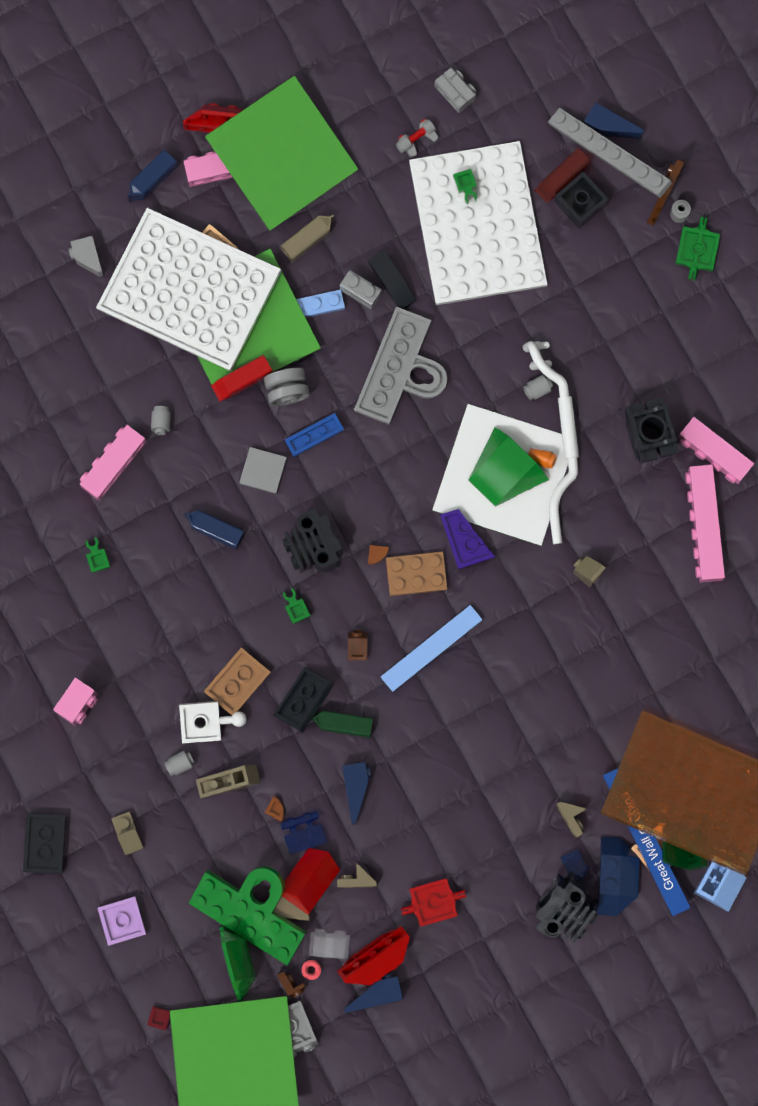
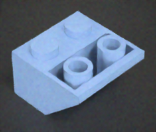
[694,857,747,912]

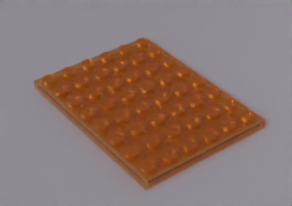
[600,711,758,876]

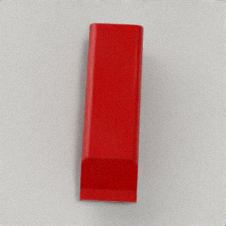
[211,355,273,402]

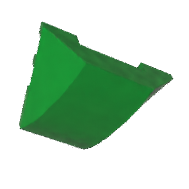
[468,427,549,507]
[219,925,256,1002]

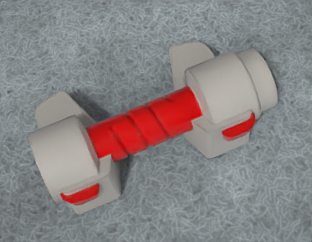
[395,119,438,158]

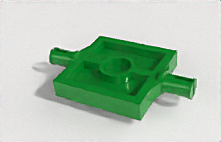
[675,217,720,281]

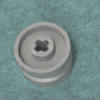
[264,368,310,406]

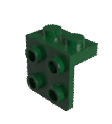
[662,825,708,871]

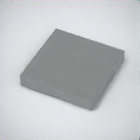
[239,447,287,494]

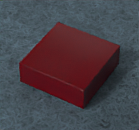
[147,1006,170,1031]

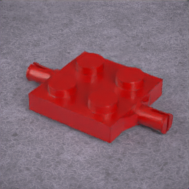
[400,878,467,927]

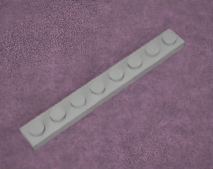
[548,108,672,198]

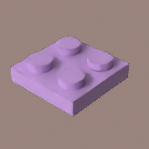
[98,897,146,946]

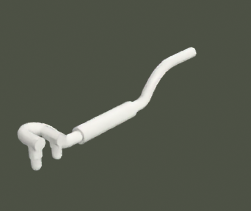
[523,341,579,544]

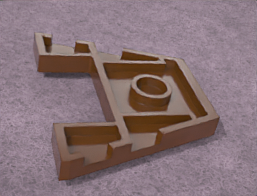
[647,159,684,226]

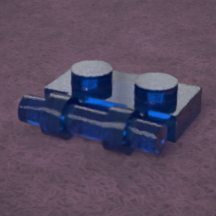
[280,811,327,855]

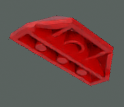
[183,103,243,133]
[337,926,410,985]

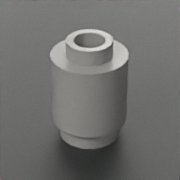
[670,200,691,223]
[523,375,553,400]
[151,406,171,435]
[164,750,194,776]

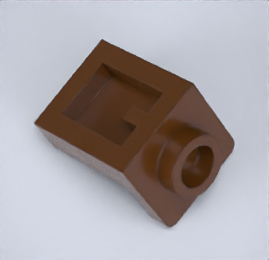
[348,630,367,660]
[277,972,306,998]

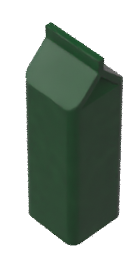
[311,710,373,738]

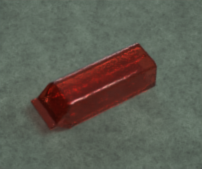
[534,148,591,203]

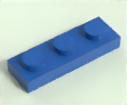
[285,413,344,457]

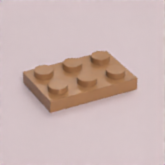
[386,552,447,597]
[204,648,271,716]

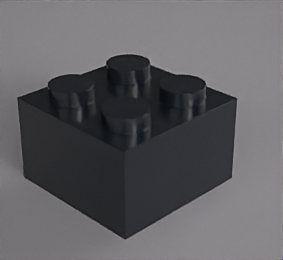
[554,172,609,229]

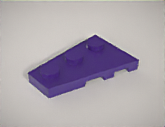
[440,509,495,570]

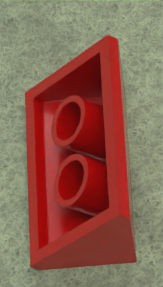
[282,848,340,915]

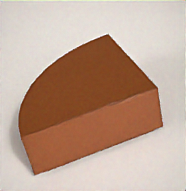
[368,545,389,565]
[264,796,284,822]

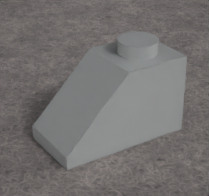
[68,236,103,277]

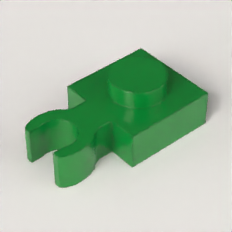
[453,169,477,204]
[86,537,111,574]
[283,588,310,625]

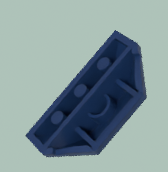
[597,837,640,916]

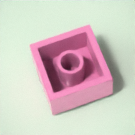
[53,678,98,726]

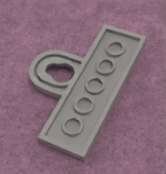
[354,307,447,425]

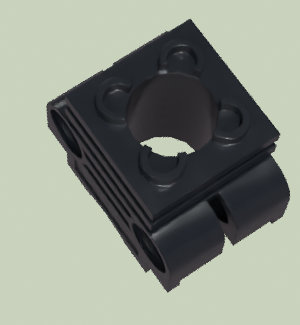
[625,397,679,464]
[282,509,343,573]
[535,871,598,943]

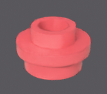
[302,960,321,980]

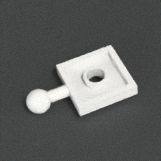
[179,701,247,743]

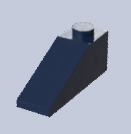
[584,103,644,139]
[342,762,372,825]
[344,974,403,1013]

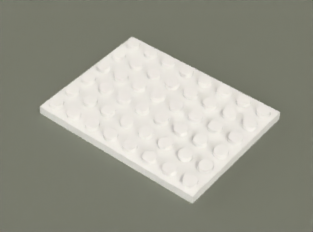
[409,141,547,305]
[96,208,282,372]

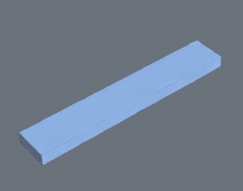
[380,605,482,692]

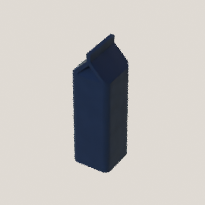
[127,150,178,203]
[184,510,244,550]

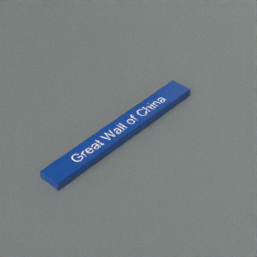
[603,767,690,917]

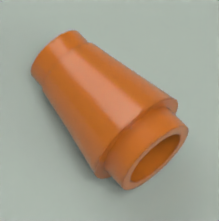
[528,448,557,469]

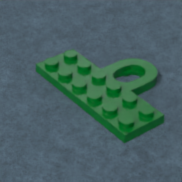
[189,866,307,965]

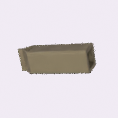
[281,215,334,263]

